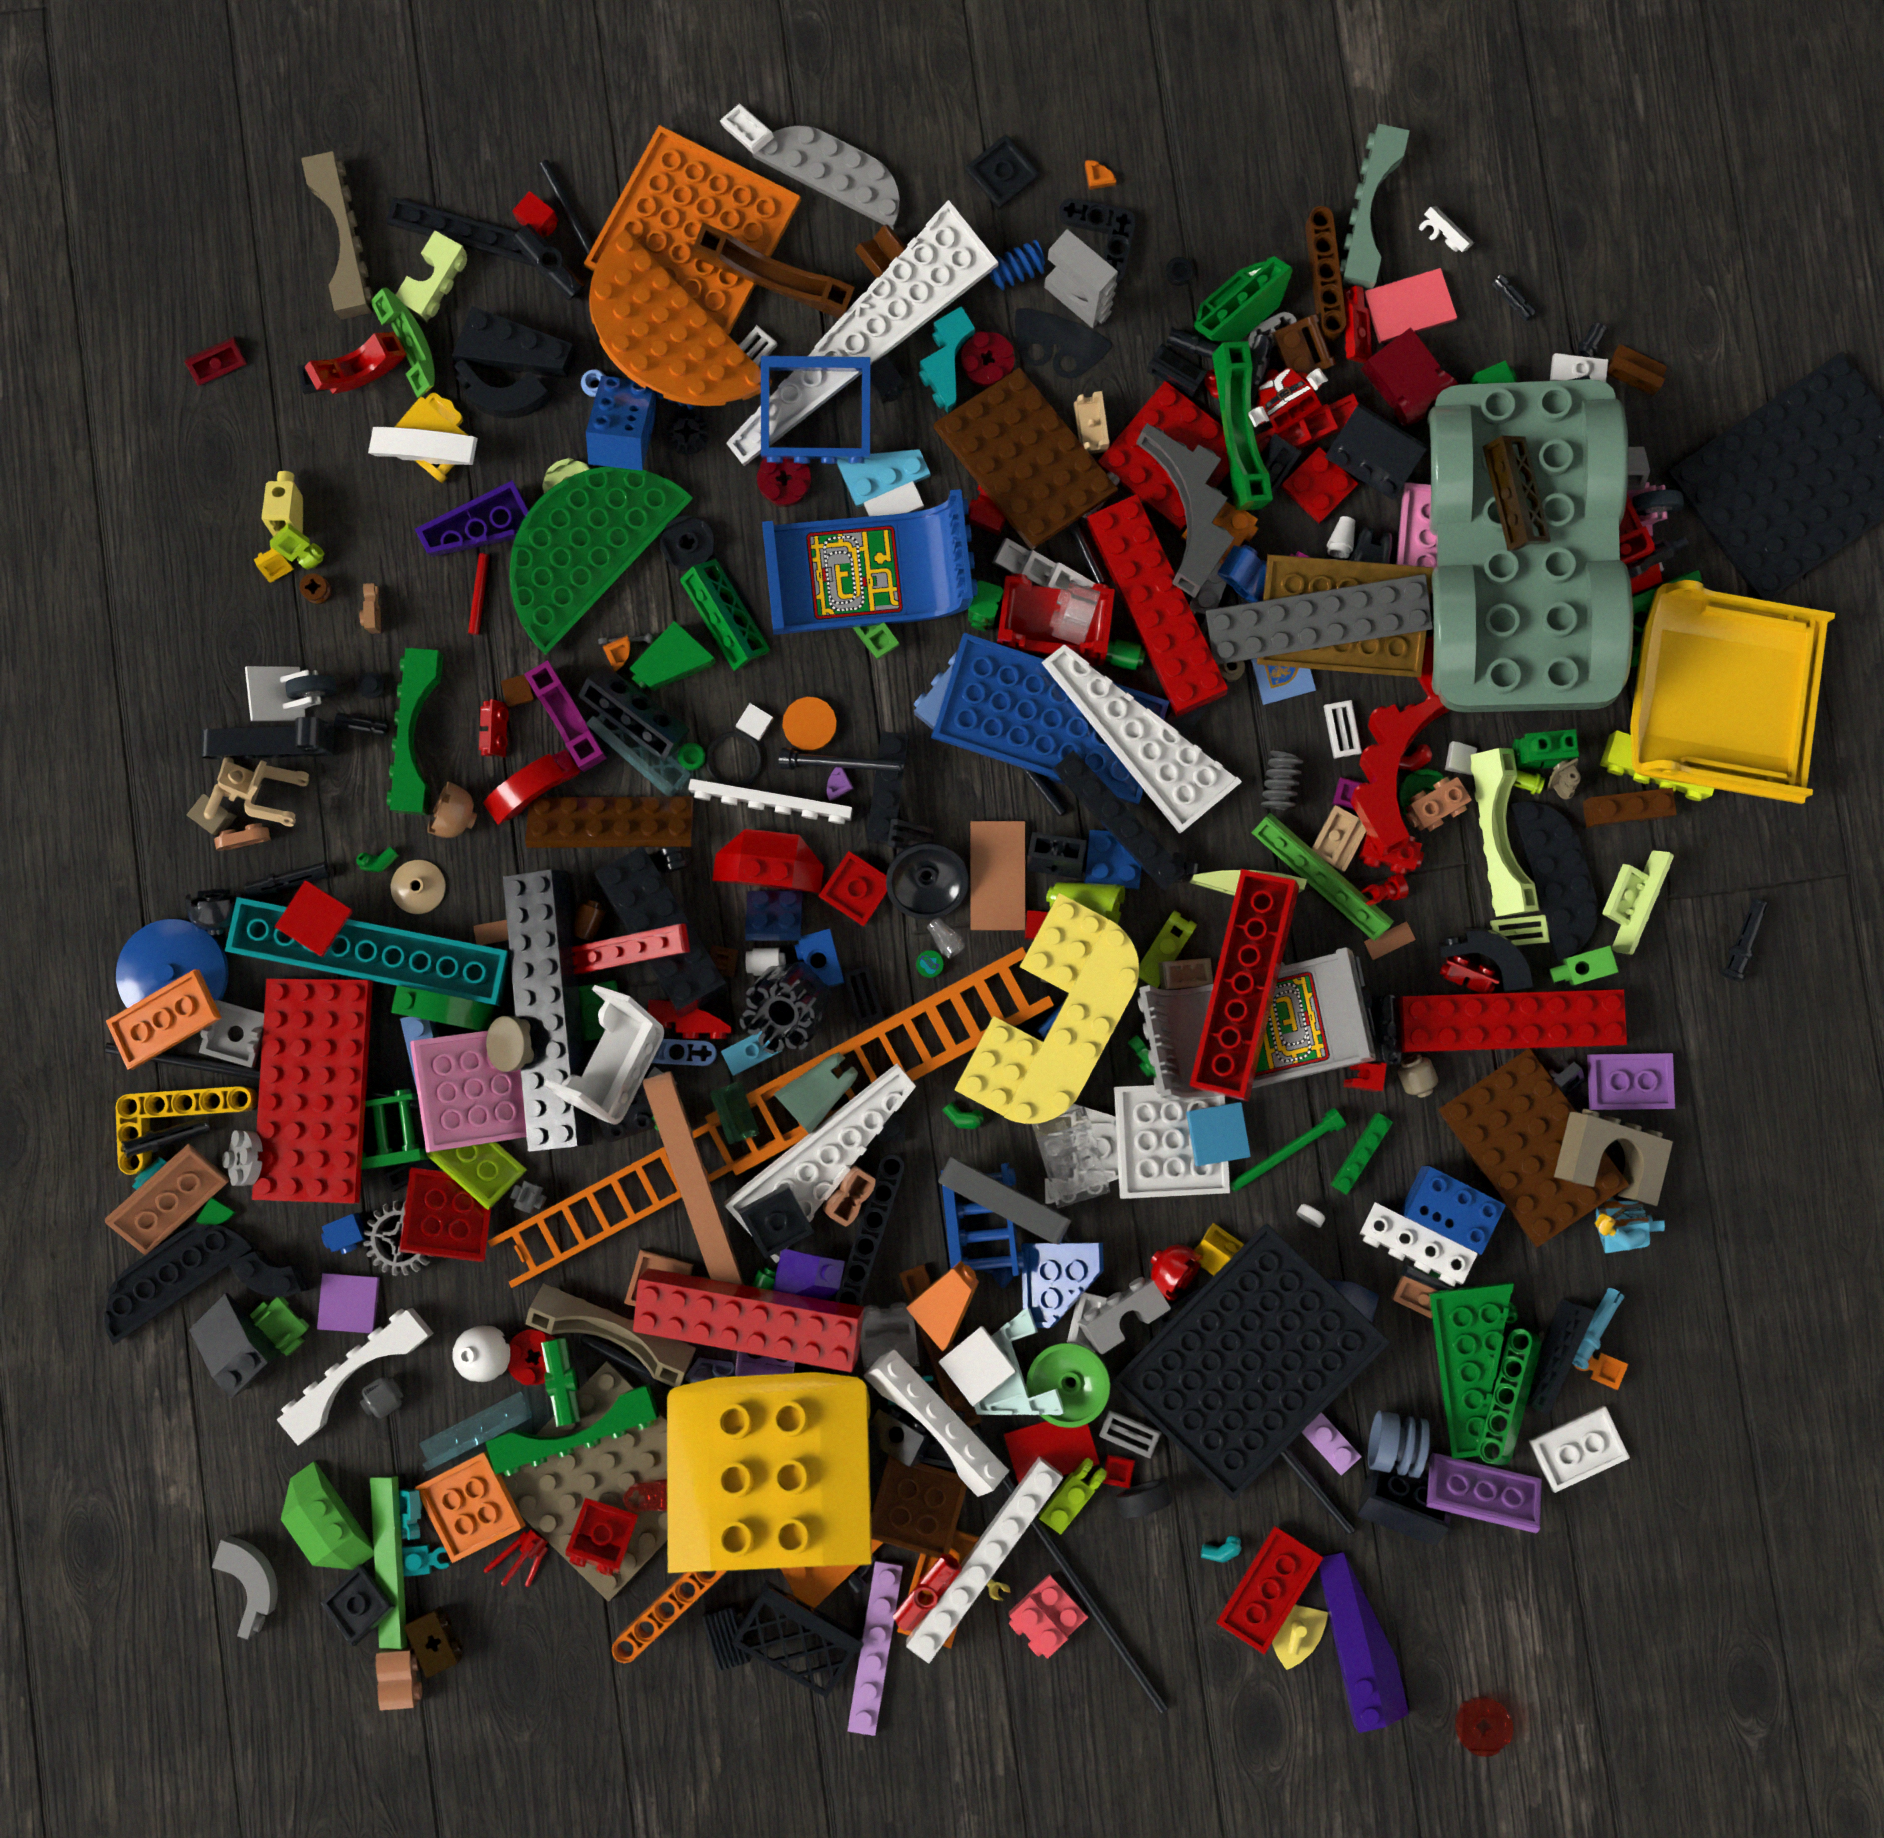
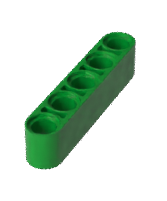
[1479,1329,1541,1465]

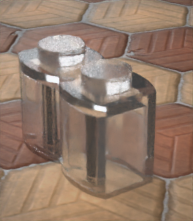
[1049,582,1101,645]

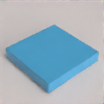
[1186,1102,1251,1166]

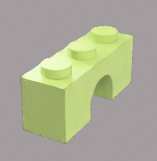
[396,231,468,323]

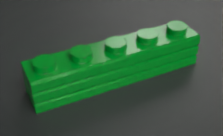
[1330,1113,1393,1195]

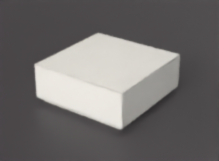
[736,703,774,741]

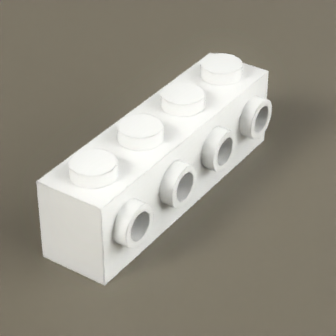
[1359,1203,1478,1286]

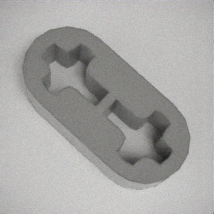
[1248,312,1297,348]

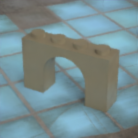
[1554,1109,1673,1206]

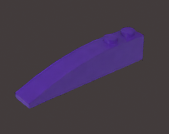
[1318,1552,1409,1733]

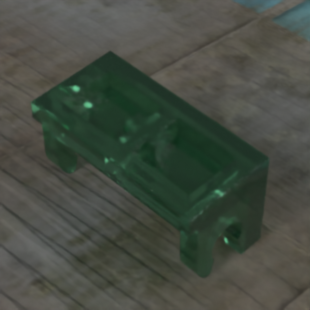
[710,1081,760,1145]

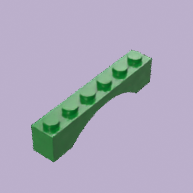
[1212,341,1273,511]
[387,648,444,816]
[485,1384,660,1476]

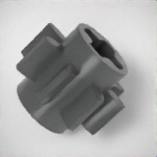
[510,1180,547,1214]

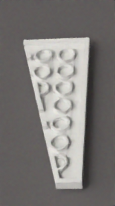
[1042,644,1242,833]
[724,1063,916,1263]

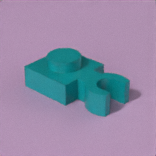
[399,1488,422,1540]
[402,1544,451,1577]

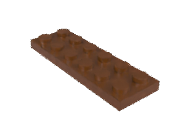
[525,796,694,848]

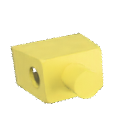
[262,471,303,537]

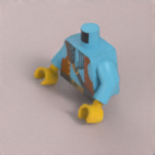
[1595,1197,1665,1253]

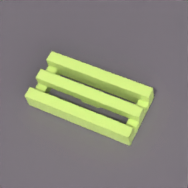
[1490,915,1550,946]

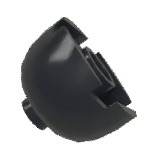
[185,889,242,935]

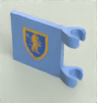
[1251,658,1316,705]

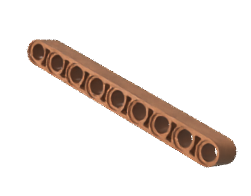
[643,1071,745,1285]

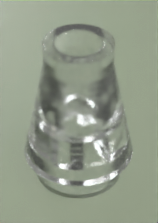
[927,918,965,959]

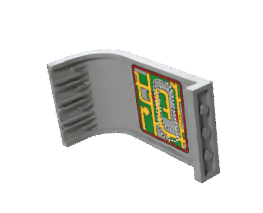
[1138,947,1376,1100]

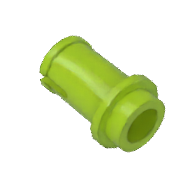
[1513,770,1545,795]

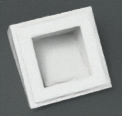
[1445,741,1477,775]

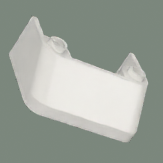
[544,985,664,1124]

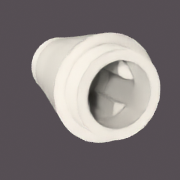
[1327,516,1355,559]

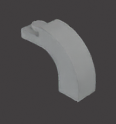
[212,1536,278,1639]

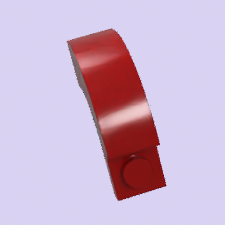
[305,332,407,394]
[483,749,581,825]

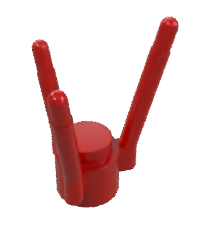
[484,1528,548,1587]

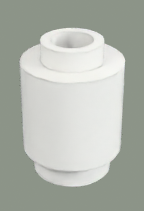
[746,947,786,976]

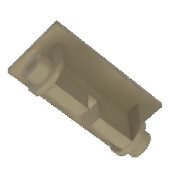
[1546,758,1581,799]

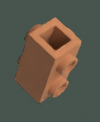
[1406,777,1472,832]

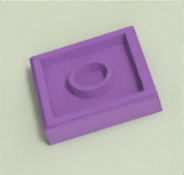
[317,1273,380,1333]

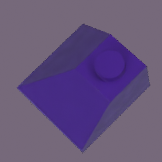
[773,1249,845,1301]

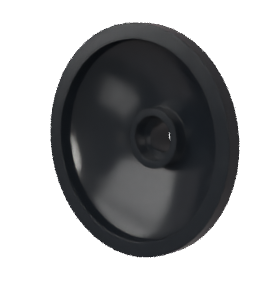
[886,842,968,920]

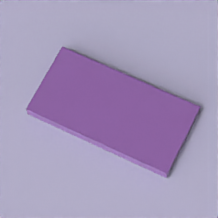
[1427,1453,1542,1533]

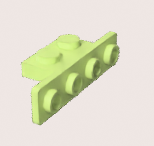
[1602,850,1674,955]

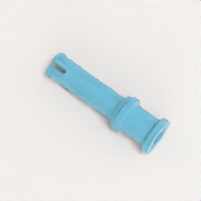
[1572,1288,1624,1369]

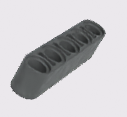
[938,1156,1072,1245]

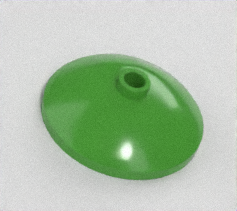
[1027,1343,1110,1428]

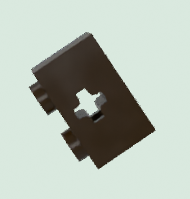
[404,1606,464,1678]

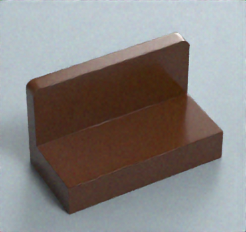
[855,224,906,278]
[1607,344,1667,396]

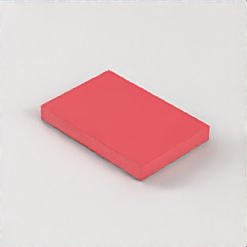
[1364,268,1457,344]

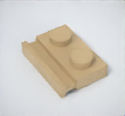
[1311,805,1366,873]

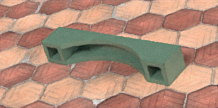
[1339,124,1410,291]

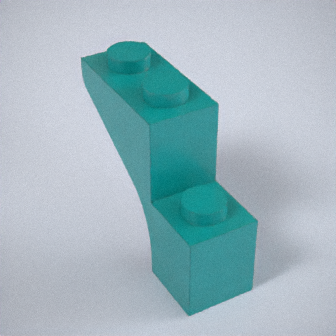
[918,306,975,414]

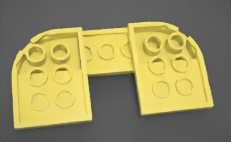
[954,893,1139,1124]

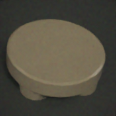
[486,1016,534,1072]

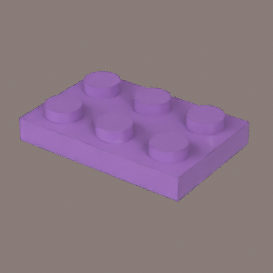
[1587,1053,1675,1110]

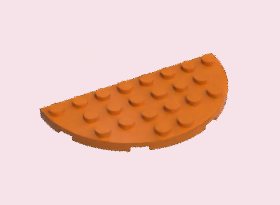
[589,230,772,406]

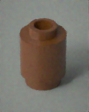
[572,899,606,941]

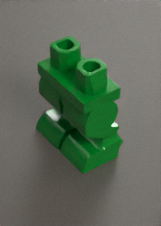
[1512,729,1579,770]

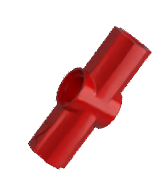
[893,1553,962,1632]

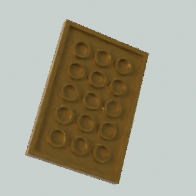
[1256,554,1434,677]

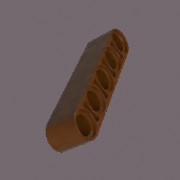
[1305,206,1346,342]

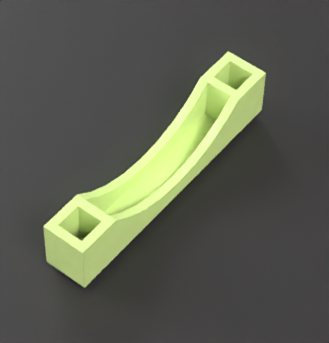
[1470,748,1539,916]

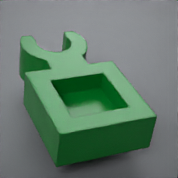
[1127,1035,1157,1078]

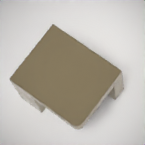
[187,794,237,837]

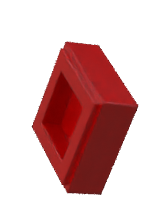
[1102,1454,1135,1489]

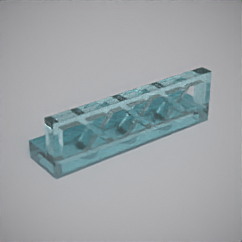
[586,714,692,798]
[419,1391,533,1471]

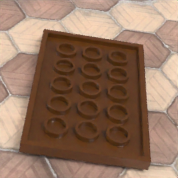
[933,368,1118,550]
[1438,1048,1629,1248]

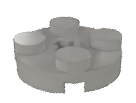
[222,1130,263,1186]

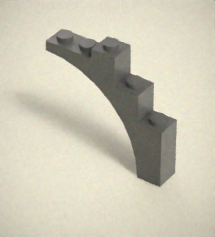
[1136,423,1234,598]

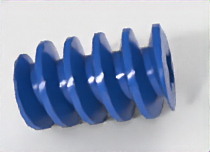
[989,240,1045,291]

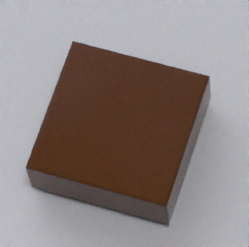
[501,674,535,708]

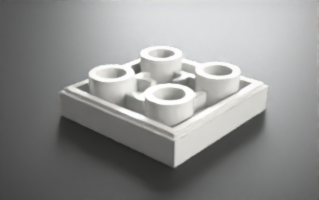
[939,1326,1017,1406]

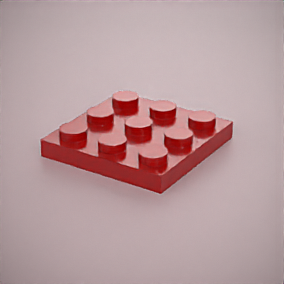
[399,1167,491,1262]

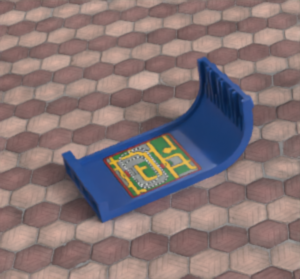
[762,489,977,635]

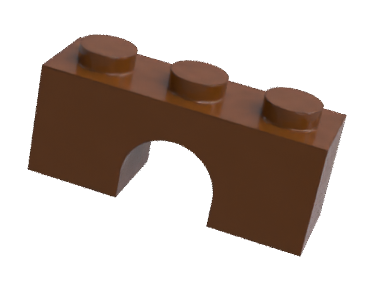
[1583,788,1677,828]

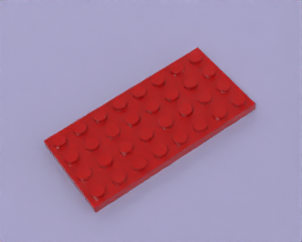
[252,979,373,1203]

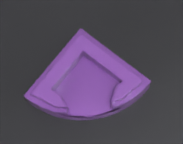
[827,767,854,802]

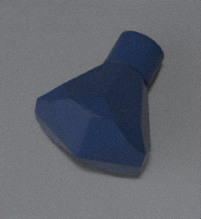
[983,1267,1013,1288]

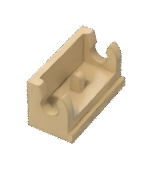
[1074,391,1109,454]

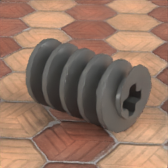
[1261,751,1303,810]

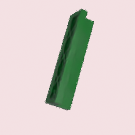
[680,559,770,671]

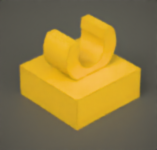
[254,547,293,583]

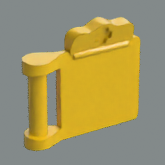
[394,393,469,484]

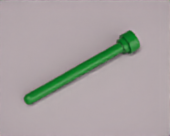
[1229,1108,1347,1192]

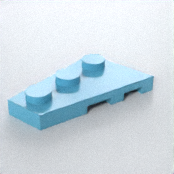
[837,449,930,508]

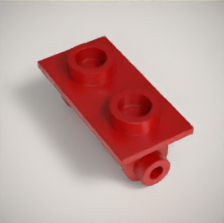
[479,699,509,757]
[1440,955,1499,994]

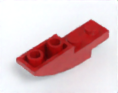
[647,999,733,1039]

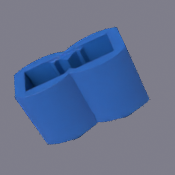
[1217,545,1267,602]

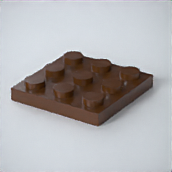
[871,1454,967,1559]

